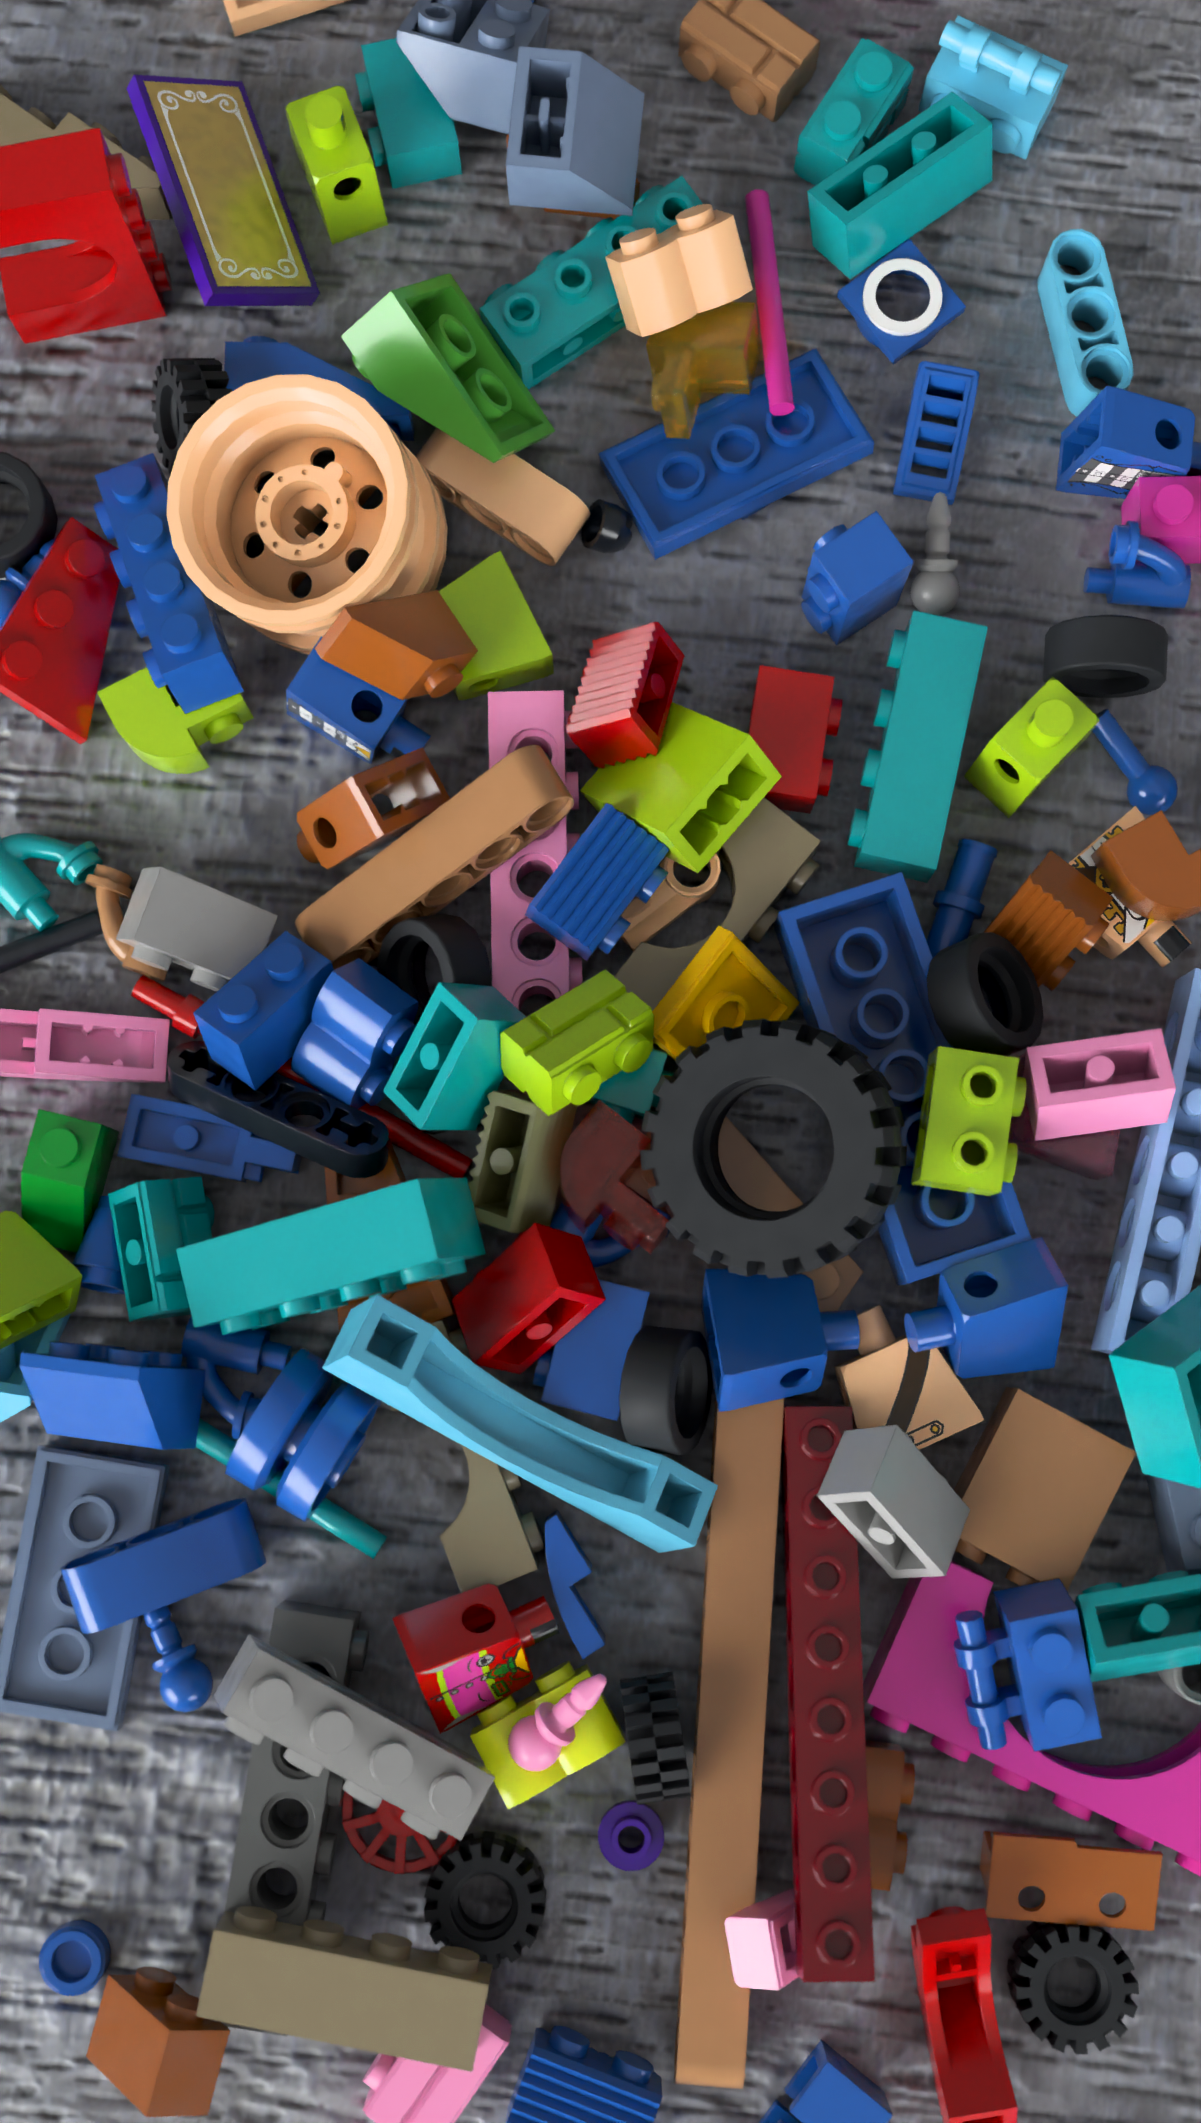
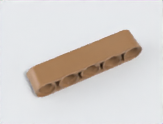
[295,745,575,970]

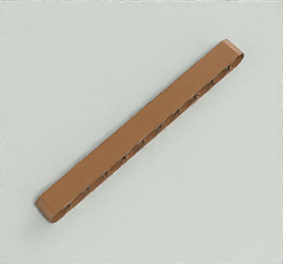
[674,1395,784,2089]

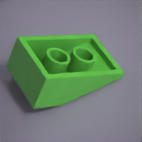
[341,273,555,463]

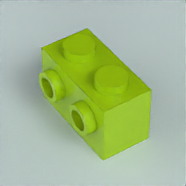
[911,1046,1026,1196]

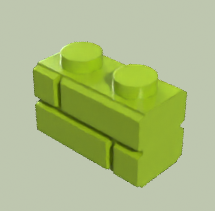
[500,969,654,1116]

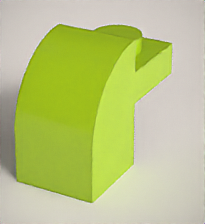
[97,667,254,774]

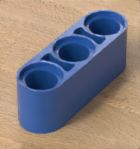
[60,1498,267,1634]

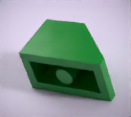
[21,1109,119,1252]

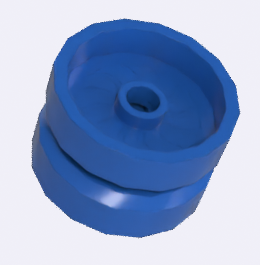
[225,1348,381,1522]

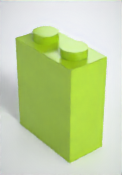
[580,702,782,873]

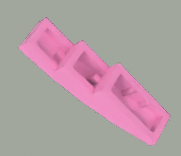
[0,1008,170,1083]

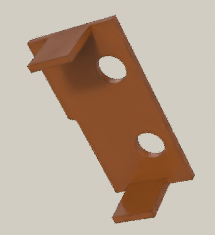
[980,1831,1163,1931]

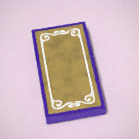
[126,74,320,306]

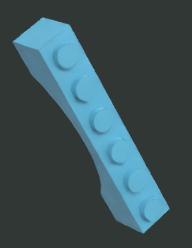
[322,1295,718,1553]

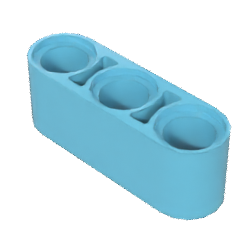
[1037,229,1134,417]

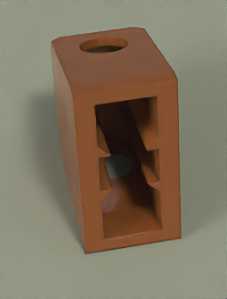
[297,747,450,870]

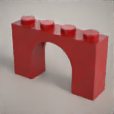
[0,127,172,344]

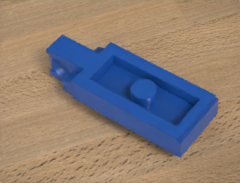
[117,1094,302,1183]

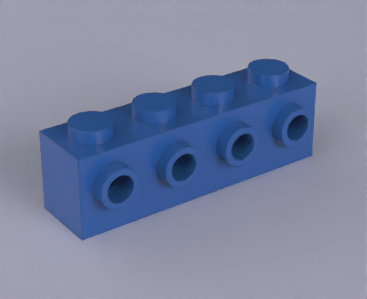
[94,453,244,714]

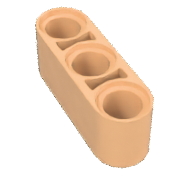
[416,428,591,566]

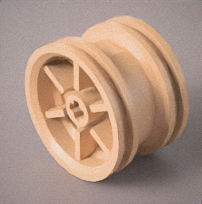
[167,375,448,655]

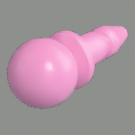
[508,1674,607,1771]

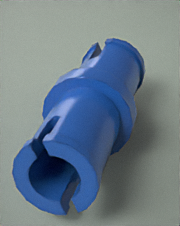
[927,839,998,958]

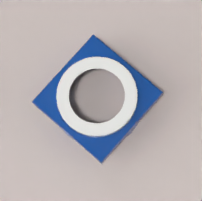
[837,239,966,365]

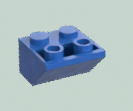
[19,1341,206,1450]

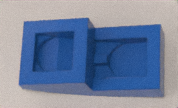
[545,1510,606,1659]

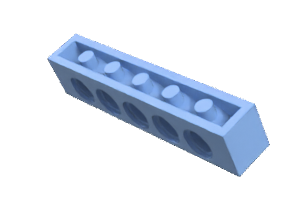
[1091,968,1201,1354]

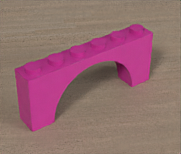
[863,1560,1201,1876]

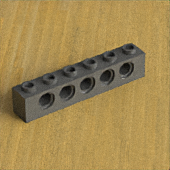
[220,1600,369,2036]

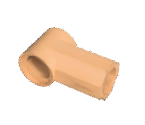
[621,853,721,952]

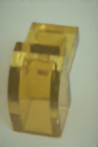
[646,302,761,439]

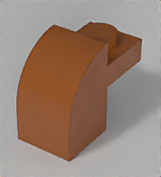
[1091,810,1201,921]

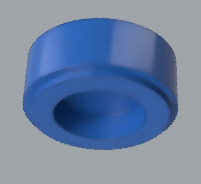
[39,1920,111,1996]

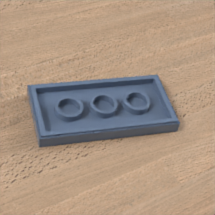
[0,1445,170,1731]

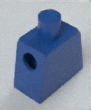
[904,1237,1068,1379]
[701,1268,860,1412]

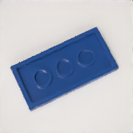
[599,348,874,560]

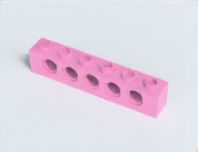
[488,690,583,1012]

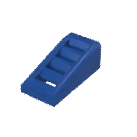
[892,361,980,505]

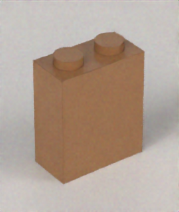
[954,1387,1136,1591]

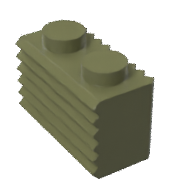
[468,1089,577,1233]

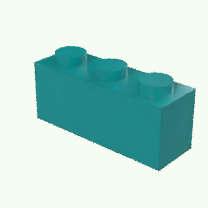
[807,91,993,279]

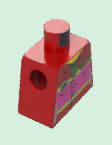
[392,1583,559,1734]

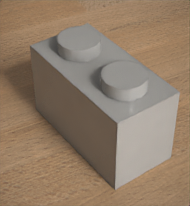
[116,866,278,991]
[817,1425,970,1579]

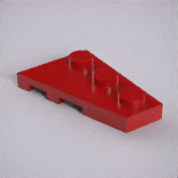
[0,517,120,745]

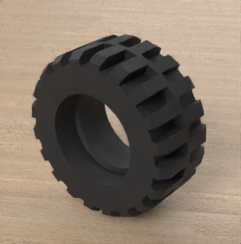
[640,1019,907,1278]

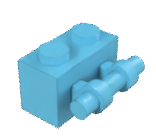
[918,15,1068,160]

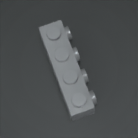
[214,1634,495,1841]

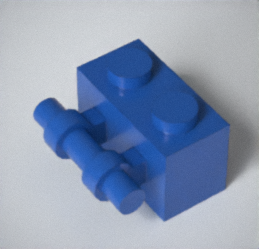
[954,1578,1102,1752]

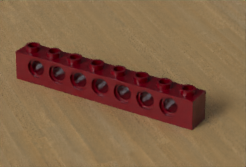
[781,1406,875,1982]

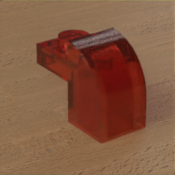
[560,1100,669,1254]

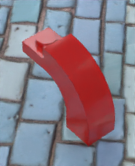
[911,1906,1018,2123]

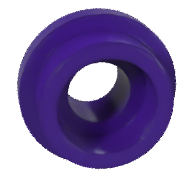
[598,1800,664,1871]

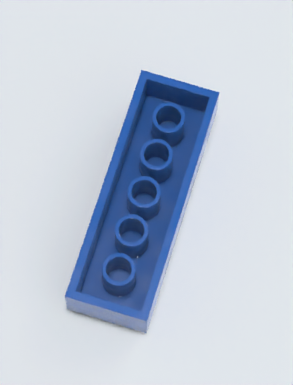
[773,872,1032,1286]

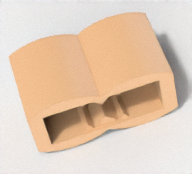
[605,204,753,337]

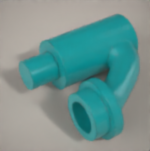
[0,833,103,932]

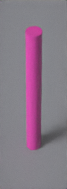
[745,189,794,416]

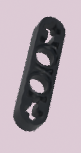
[168,1041,389,1178]

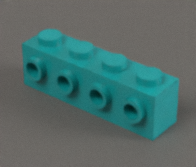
[479,175,703,390]
[847,610,988,883]
[1074,1571,1201,1682]

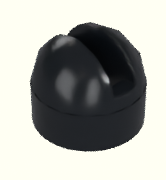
[582,499,633,554]

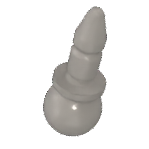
[910,492,960,616]

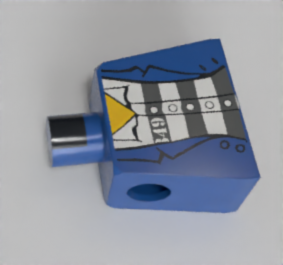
[1056,386,1201,499]
[286,636,431,764]

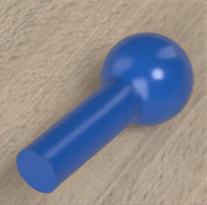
[1092,709,1178,815]

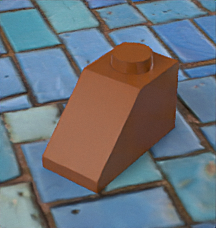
[314,590,478,700]

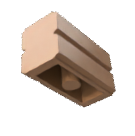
[678,0,821,123]

